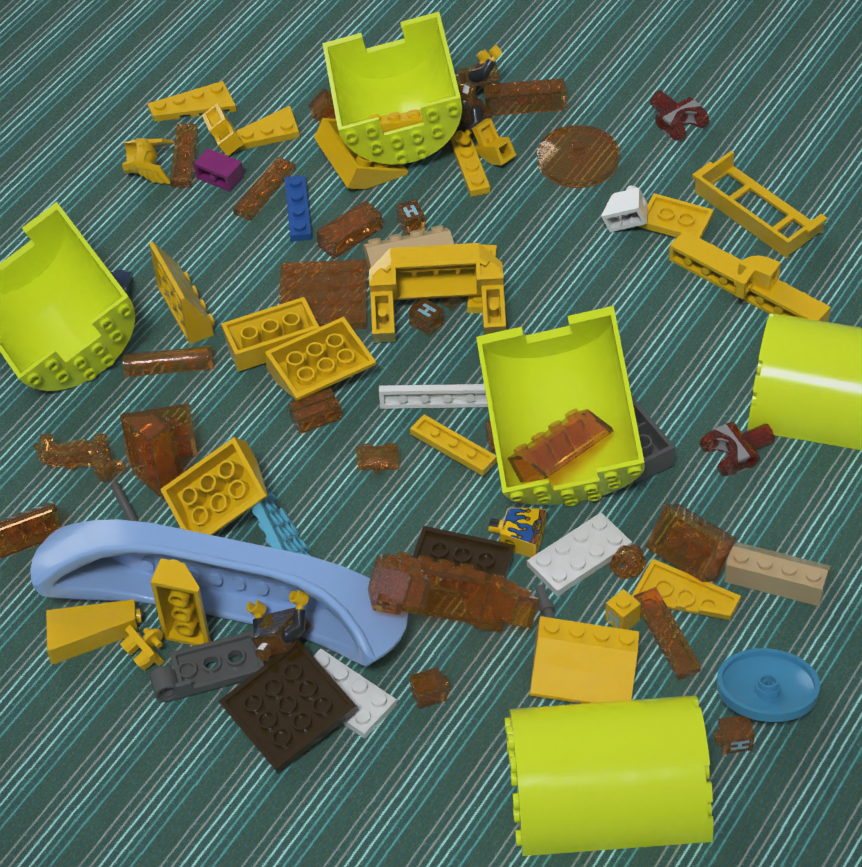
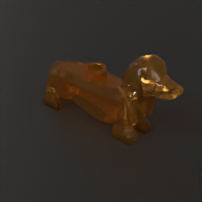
[33,434,126,481]

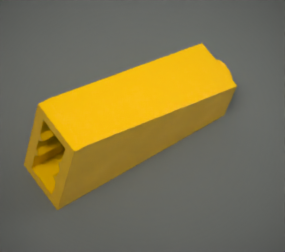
[46,599,142,664]

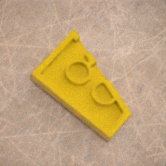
[236,106,300,150]

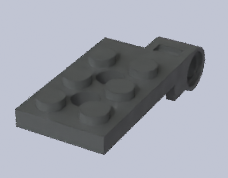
[150,630,264,702]

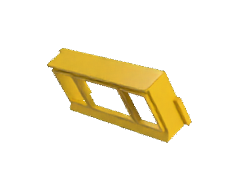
[692,151,827,259]

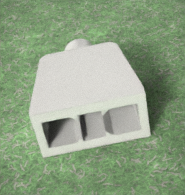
[601,185,648,232]

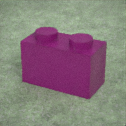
[194,149,244,192]

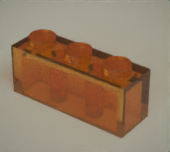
[316,200,383,259]

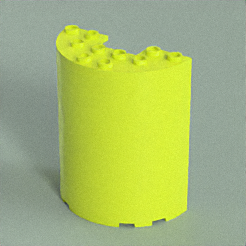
[322,12,462,165]
[0,202,135,391]
[476,306,645,506]
[747,313,862,450]
[505,696,714,856]

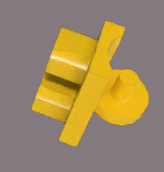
[120,625,165,671]

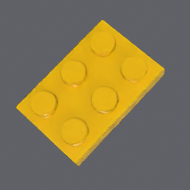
[639,193,714,239]

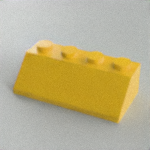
[221,297,319,372]
[150,558,211,646]

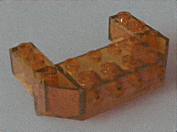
[368,551,540,632]

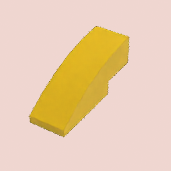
[202,103,244,156]

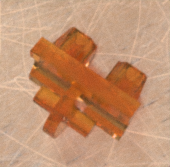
[356,443,399,473]

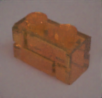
[288,388,342,434]

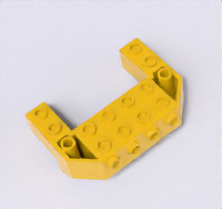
[369,243,506,343]

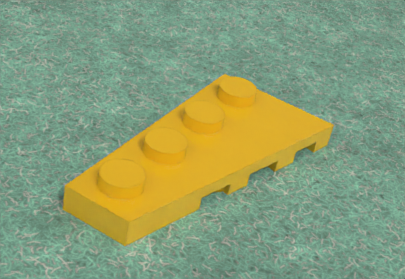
[147,81,237,122]
[632,558,741,620]

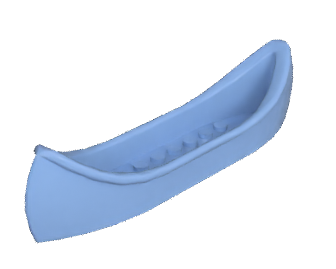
[30,519,408,666]

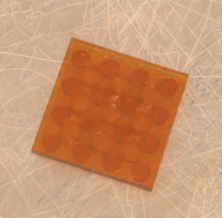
[279,259,367,329]

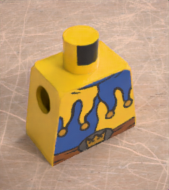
[488,507,546,558]

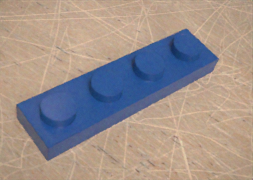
[285,175,312,242]

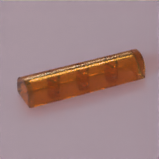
[123,346,214,377]

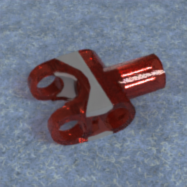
[650,90,709,141]
[700,422,775,476]

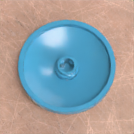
[717,648,820,722]

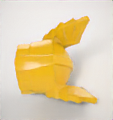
[122,138,174,184]

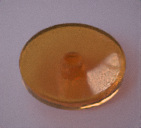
[537,125,620,188]

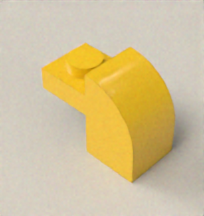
[472,118,516,165]
[734,256,781,299]

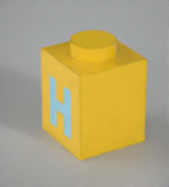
[605,589,641,630]

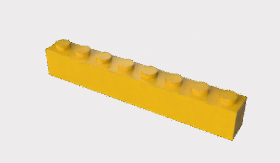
[669,230,831,322]

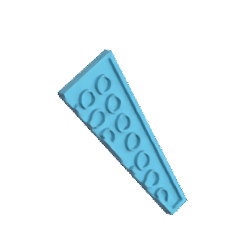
[224,439,311,556]

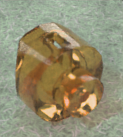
[610,544,646,579]

